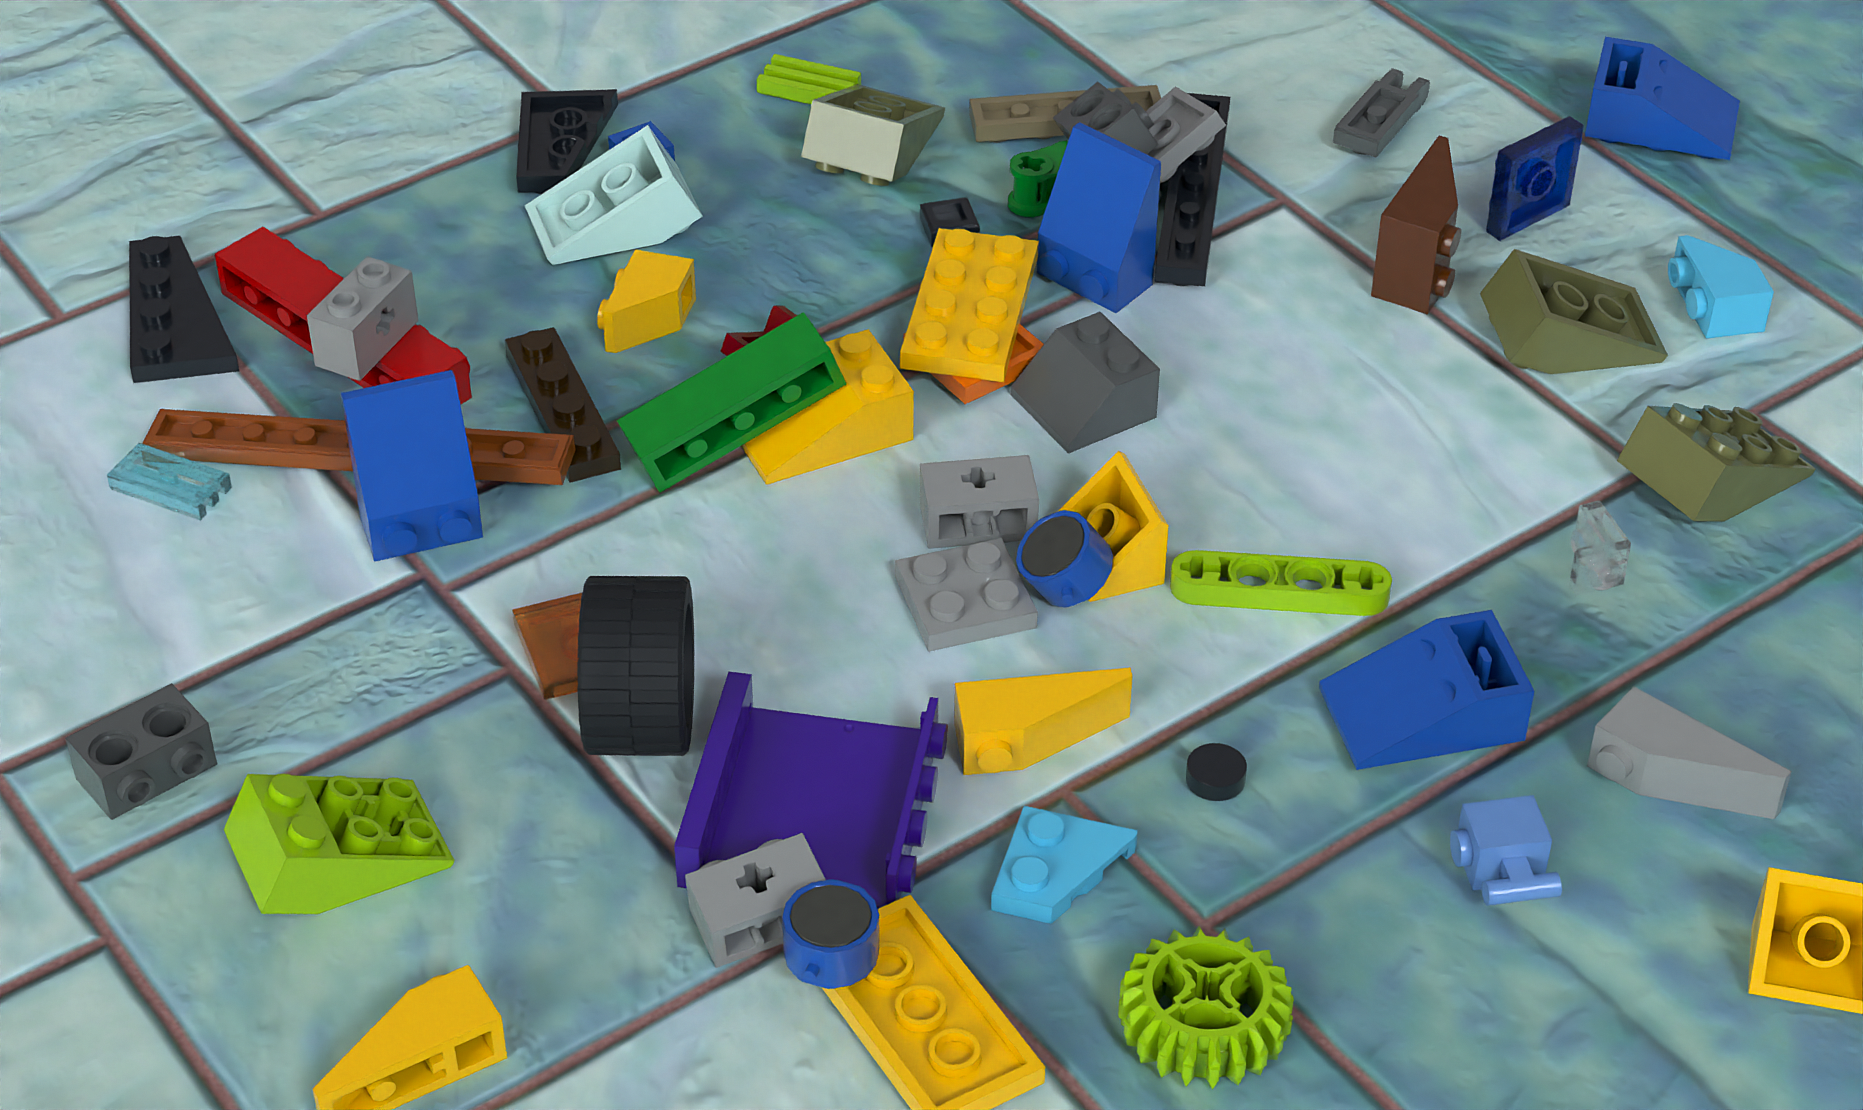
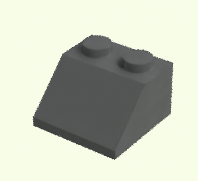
[1010,312,1160,454]

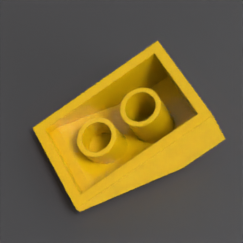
[741,329,914,485]

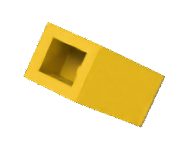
[597,249,696,353]

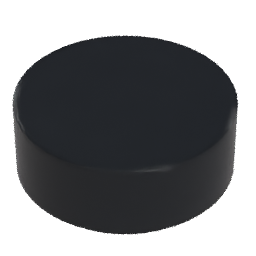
[1186,743,1247,801]

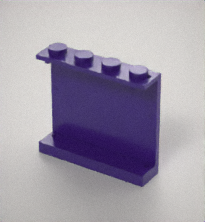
[674,671,948,909]

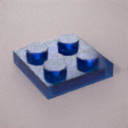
[1486,116,1584,241]

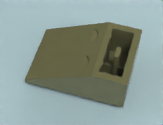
[1617,403,1816,522]

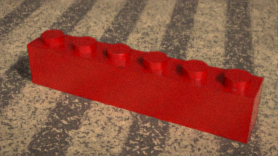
[215,226,472,405]

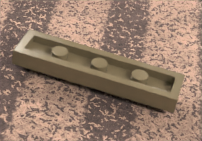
[969,85,1161,143]

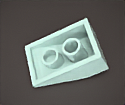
[525,125,703,265]

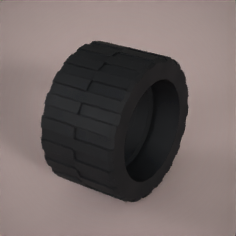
[577,576,695,756]

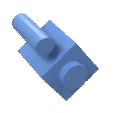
[1450,795,1562,906]

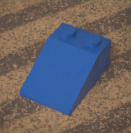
[1037,122,1161,313]
[341,370,483,562]

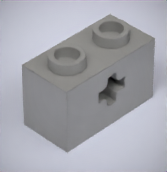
[307,256,418,381]
[920,455,1039,549]
[685,833,826,968]

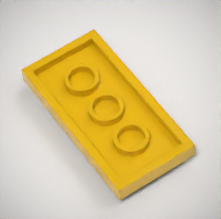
[900,228,1039,382]
[821,895,1045,1110]

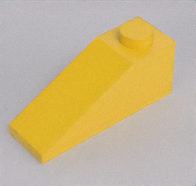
[954,667,1132,775]
[313,964,507,1110]

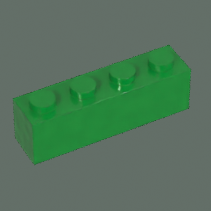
[617,312,846,493]

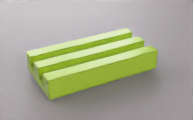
[757,54,861,105]

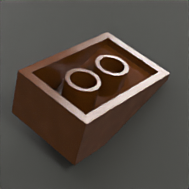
[1371,135,1461,314]

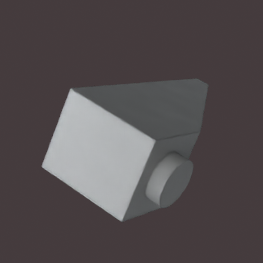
[1587,686,1792,819]

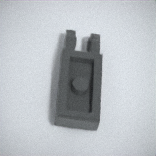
[1333,68,1430,158]

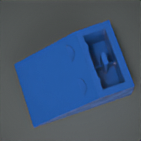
[1585,36,1740,160]
[1319,610,1535,770]

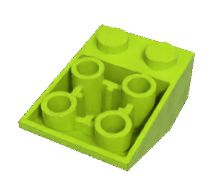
[223,774,455,914]

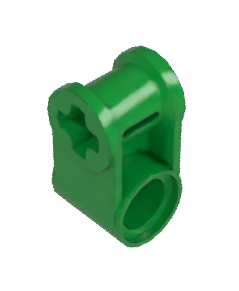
[1007,140,1068,217]

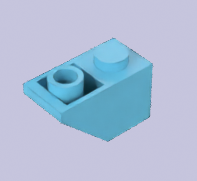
[1668,235,1774,339]

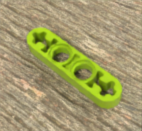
[1170,550,1392,616]

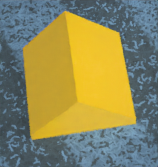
[1057,451,1169,602]
[1748,867,1863,1014]

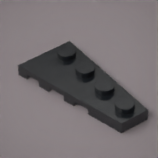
[129,236,239,383]

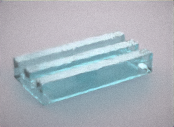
[107,443,232,521]

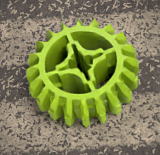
[1118,926,1294,1090]

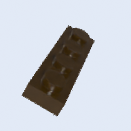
[505,327,621,483]

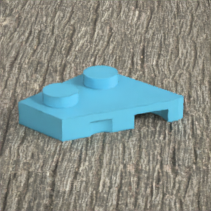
[991,806,1138,924]

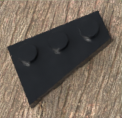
[516,89,618,194]

